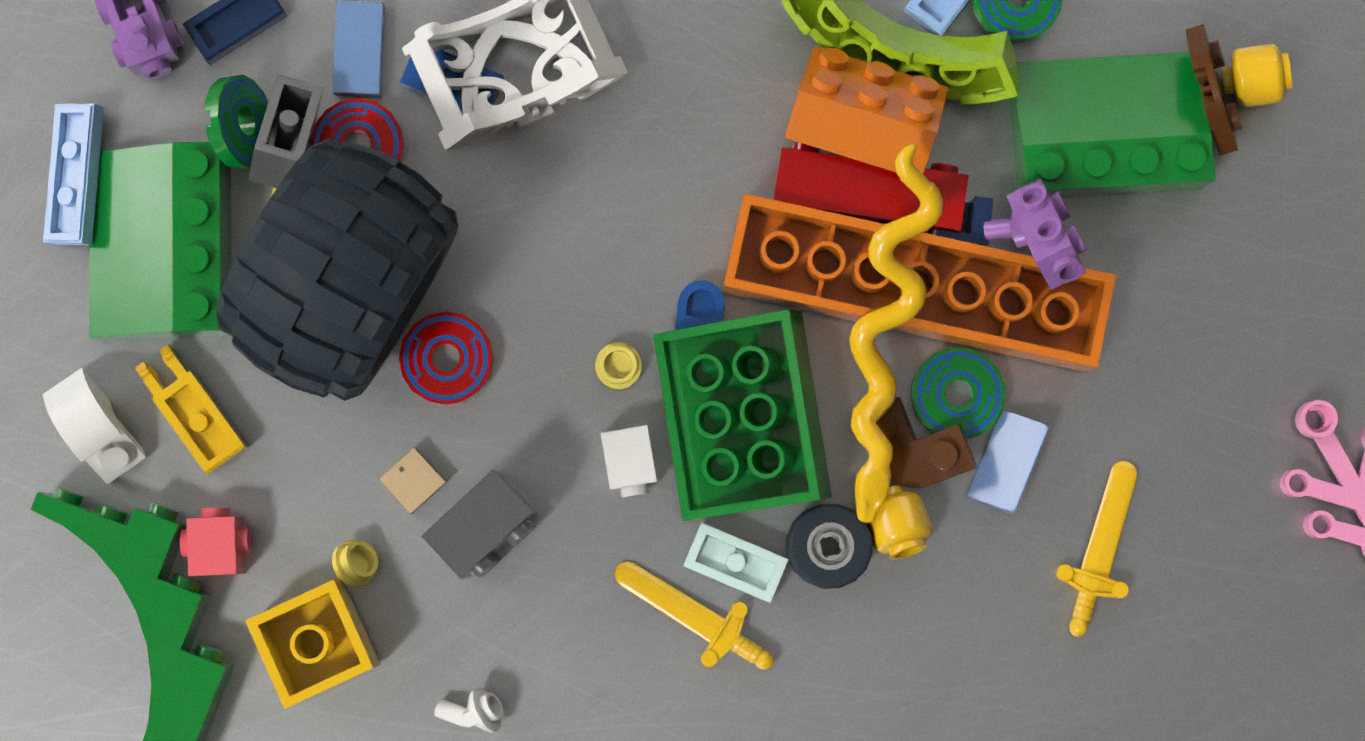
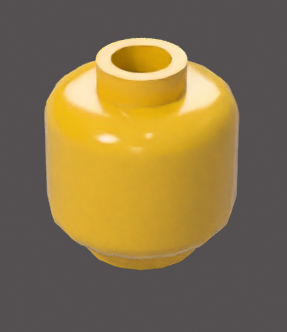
[1222,44,1293,108]
[866,486,933,560]

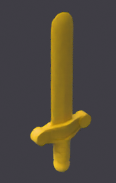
[1056,461,1137,637]
[614,561,774,670]

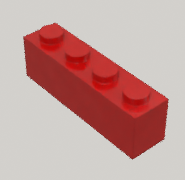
[774,143,969,233]

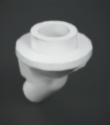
[434,688,503,733]

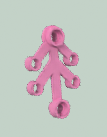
[1280,400,1365,556]

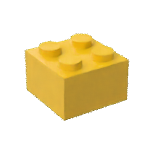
[245,579,381,709]

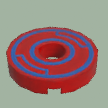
[310,98,405,162]
[399,311,494,406]

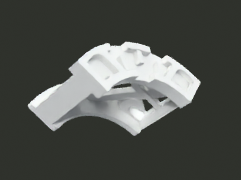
[402,0,628,151]

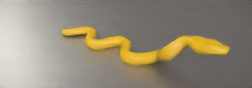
[849,143,943,523]

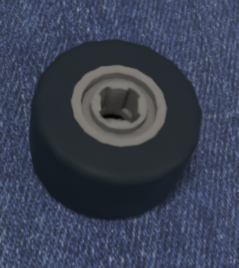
[786,504,873,589]

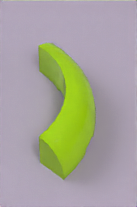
[781,0,1019,104]

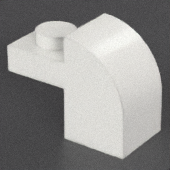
[42,368,146,484]

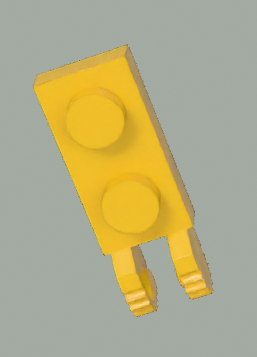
[135,344,248,475]

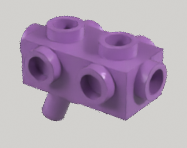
[95,0,184,79]
[984,179,1087,290]

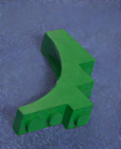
[30,487,235,741]

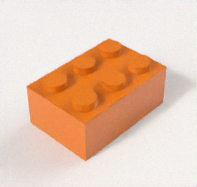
[784,46,948,174]

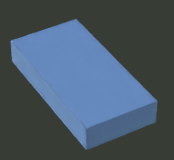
[333,1,385,97]

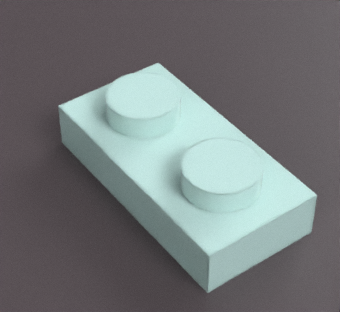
[683,522,789,603]

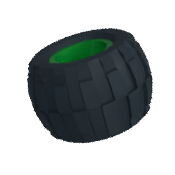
[216,138,458,401]

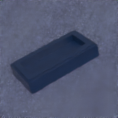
[182,0,288,66]

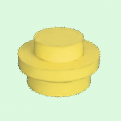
[595,342,642,389]
[332,540,379,587]

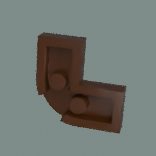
[1185,24,1243,155]
[876,396,978,488]

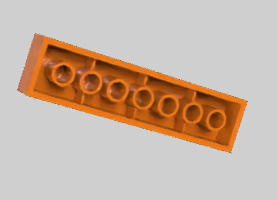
[722,193,1117,372]

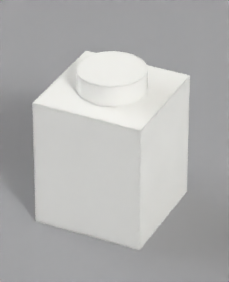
[600,425,657,498]

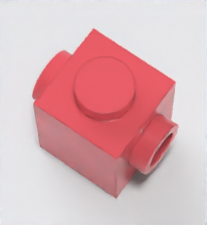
[180,508,252,576]

